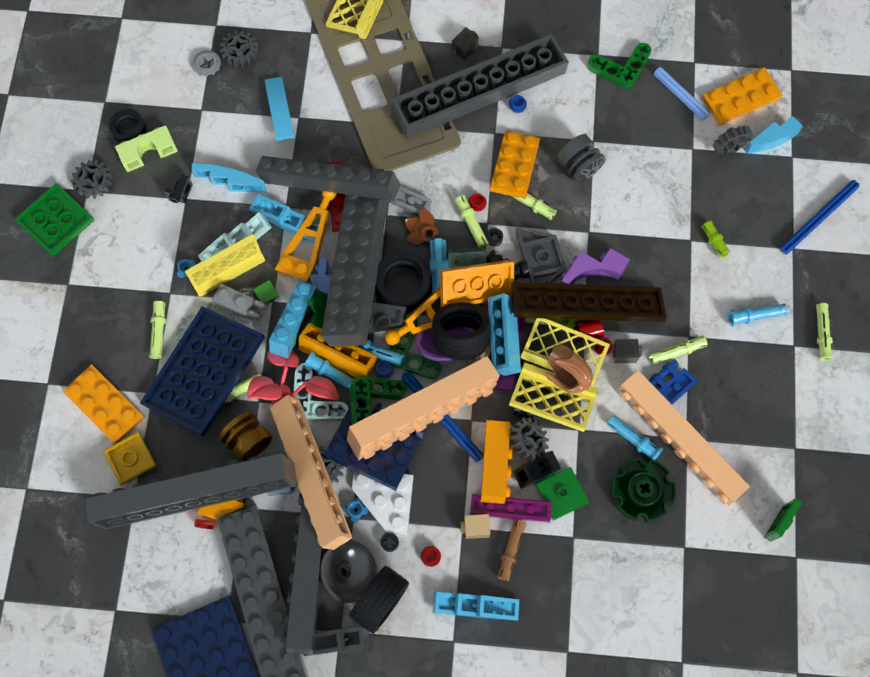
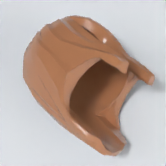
[545,345,593,394]

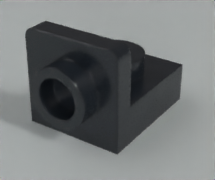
[164,175,193,204]

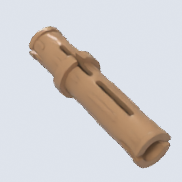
[497,519,526,582]

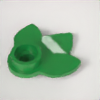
[307,291,327,328]

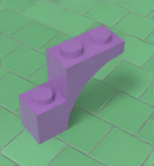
[560,248,630,284]

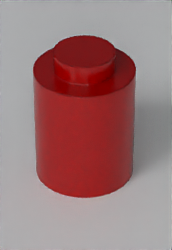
[574,320,604,343]

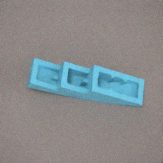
[265,76,295,141]
[191,163,267,192]
[249,194,319,243]
[432,592,519,621]

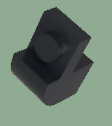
[513,451,561,489]

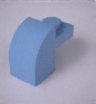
[310,257,331,298]

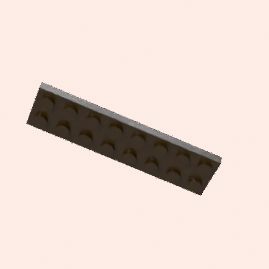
[511,282,667,323]

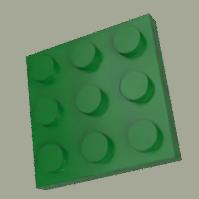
[14,183,95,257]

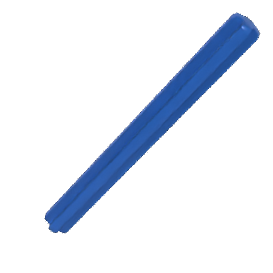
[780,180,860,255]
[401,371,484,462]

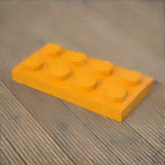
[702,67,783,126]
[490,130,540,199]
[440,260,514,307]
[63,364,145,444]

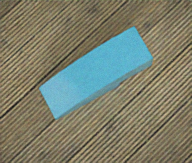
[745,116,803,153]

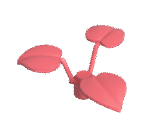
[247,349,339,405]

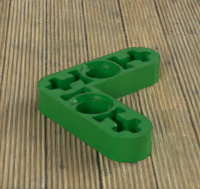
[587,43,651,88]
[388,314,441,380]
[350,377,407,425]

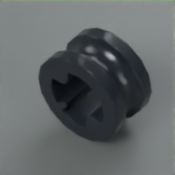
[486,228,503,247]
[381,533,399,552]

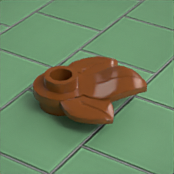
[405,209,439,245]

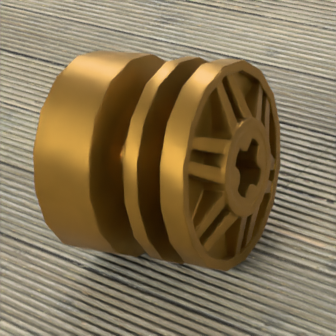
[219,411,273,462]

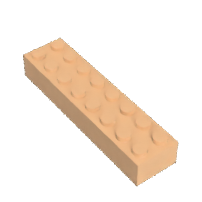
[347,356,500,461]

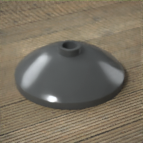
[319,540,377,603]

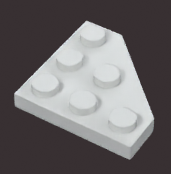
[352,471,414,536]

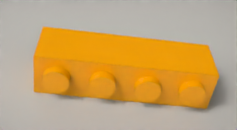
[298,323,377,378]
[481,420,513,504]

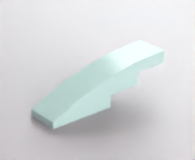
[198,212,272,264]

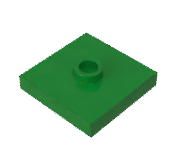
[535,467,590,521]
[764,499,802,542]

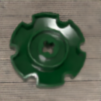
[611,458,676,523]

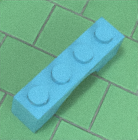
[269,280,317,358]

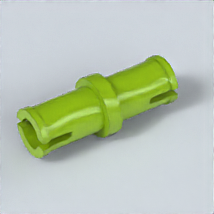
[701,221,730,258]

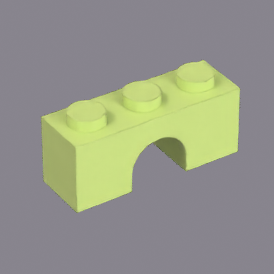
[115,125,178,172]

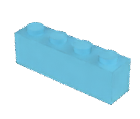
[488,293,521,376]

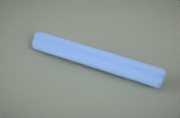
[654,67,709,120]

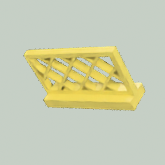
[326,0,384,39]
[185,234,265,297]
[520,318,610,387]
[509,362,599,432]

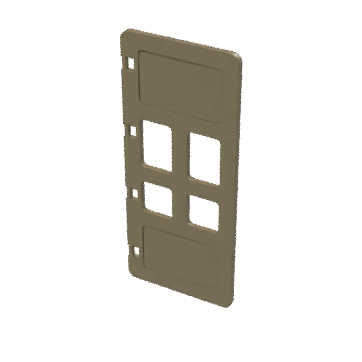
[306,0,461,171]

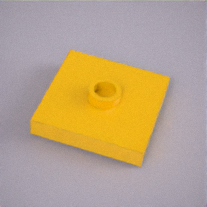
[103,431,157,486]

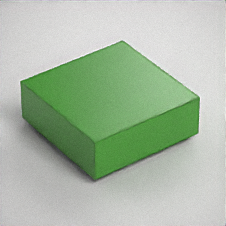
[253,280,279,305]

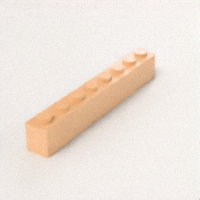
[618,370,750,506]
[270,395,353,550]

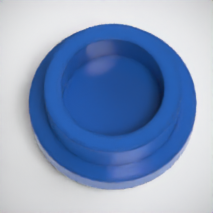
[509,95,527,113]
[374,360,394,379]

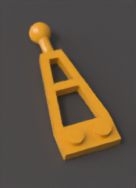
[275,191,337,283]
[385,287,480,345]

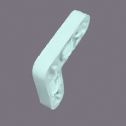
[293,363,349,421]

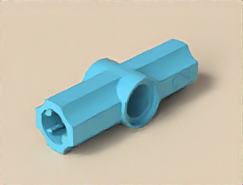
[429,238,449,293]

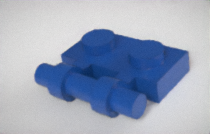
[649,359,698,405]

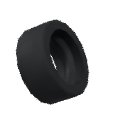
[109,109,146,143]

